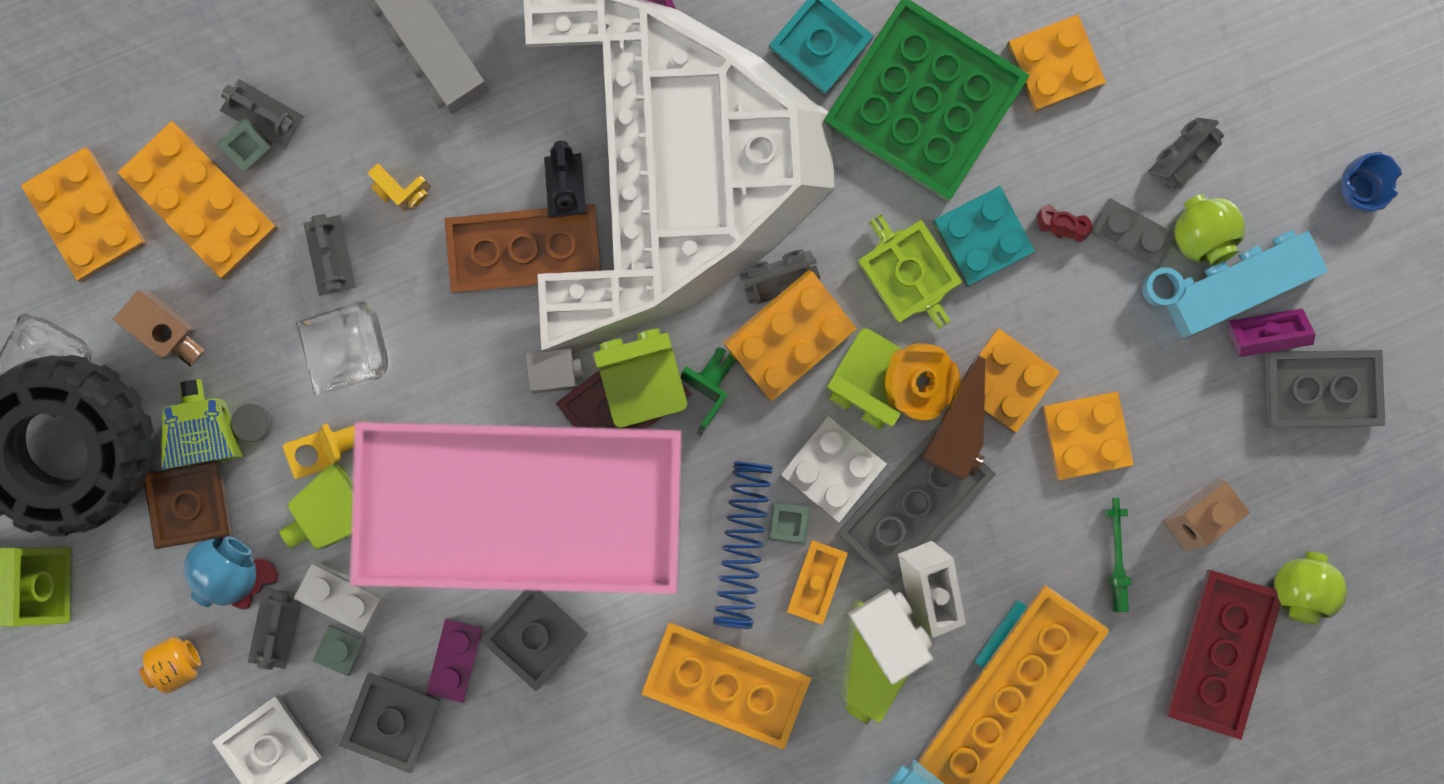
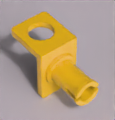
[282,420,365,479]

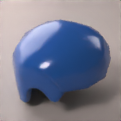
[1341,152,1402,213]

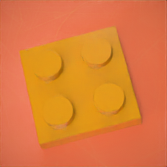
[1007,14,1106,112]
[960,328,1060,434]
[1042,391,1134,480]

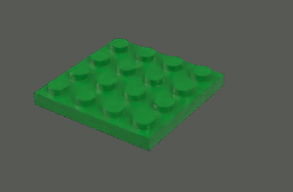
[823,0,1030,202]

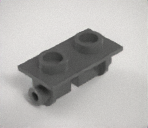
[220,79,303,148]
[1148,117,1224,191]
[303,214,356,296]
[739,249,821,304]
[248,587,300,670]

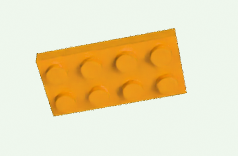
[117,120,278,280]
[641,622,811,750]

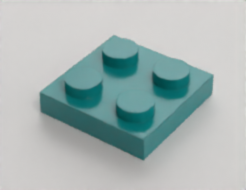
[768,0,874,96]
[933,185,1035,287]

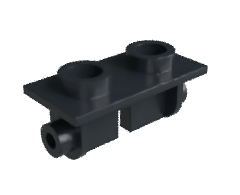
[544,140,586,218]

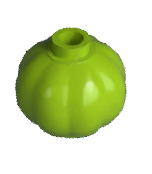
[1174,194,1245,266]
[1273,551,1347,625]

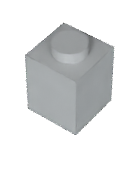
[525,348,583,394]

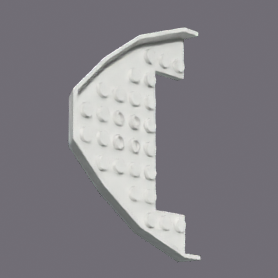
[524,0,835,351]

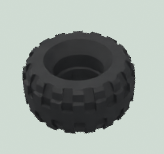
[0,355,155,537]

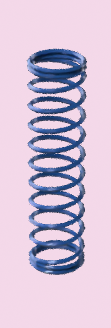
[713,461,773,629]

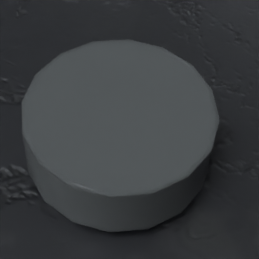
[231,404,272,442]

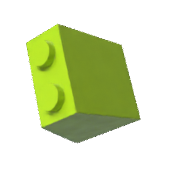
[0,547,71,627]
[841,599,910,725]

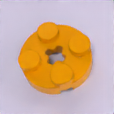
[885,343,960,420]

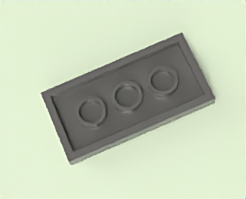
[836,423,996,585]

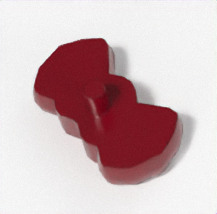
[1036,204,1093,242]
[230,558,278,610]

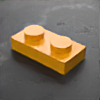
[786,540,848,625]

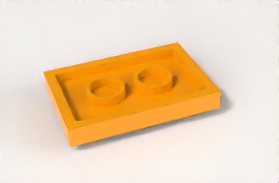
[21,147,146,282]
[723,270,857,402]

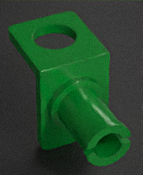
[680,347,737,436]

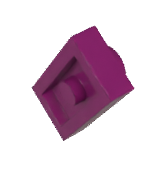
[1228,308,1316,357]
[426,619,484,703]

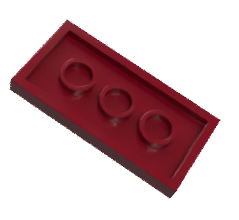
[1165,569,1281,740]

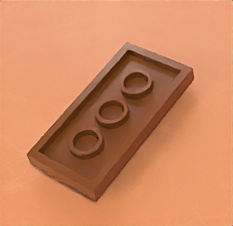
[444,204,602,294]

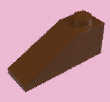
[920,356,986,480]

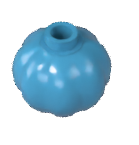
[184,536,256,607]

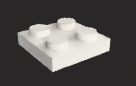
[780,416,887,523]
[212,695,322,784]

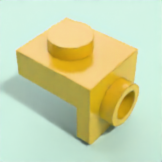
[367,163,431,212]

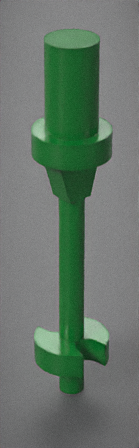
[1105,498,1131,612]

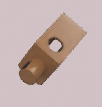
[112,290,205,367]
[1162,477,1250,551]

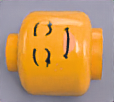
[139,637,201,694]

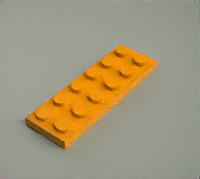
[917,584,1110,784]

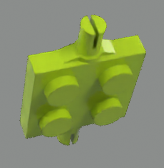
[857,214,962,330]

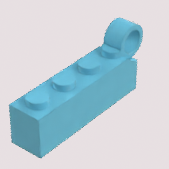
[1142,230,1328,339]

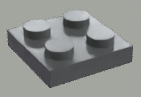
[480,590,589,691]
[339,672,441,773]

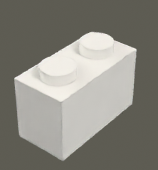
[898,541,966,638]
[294,563,388,633]
[847,589,934,684]

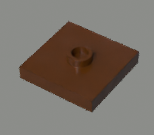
[144,461,233,549]

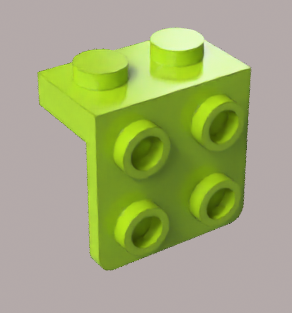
[593,328,687,428]
[824,328,923,430]

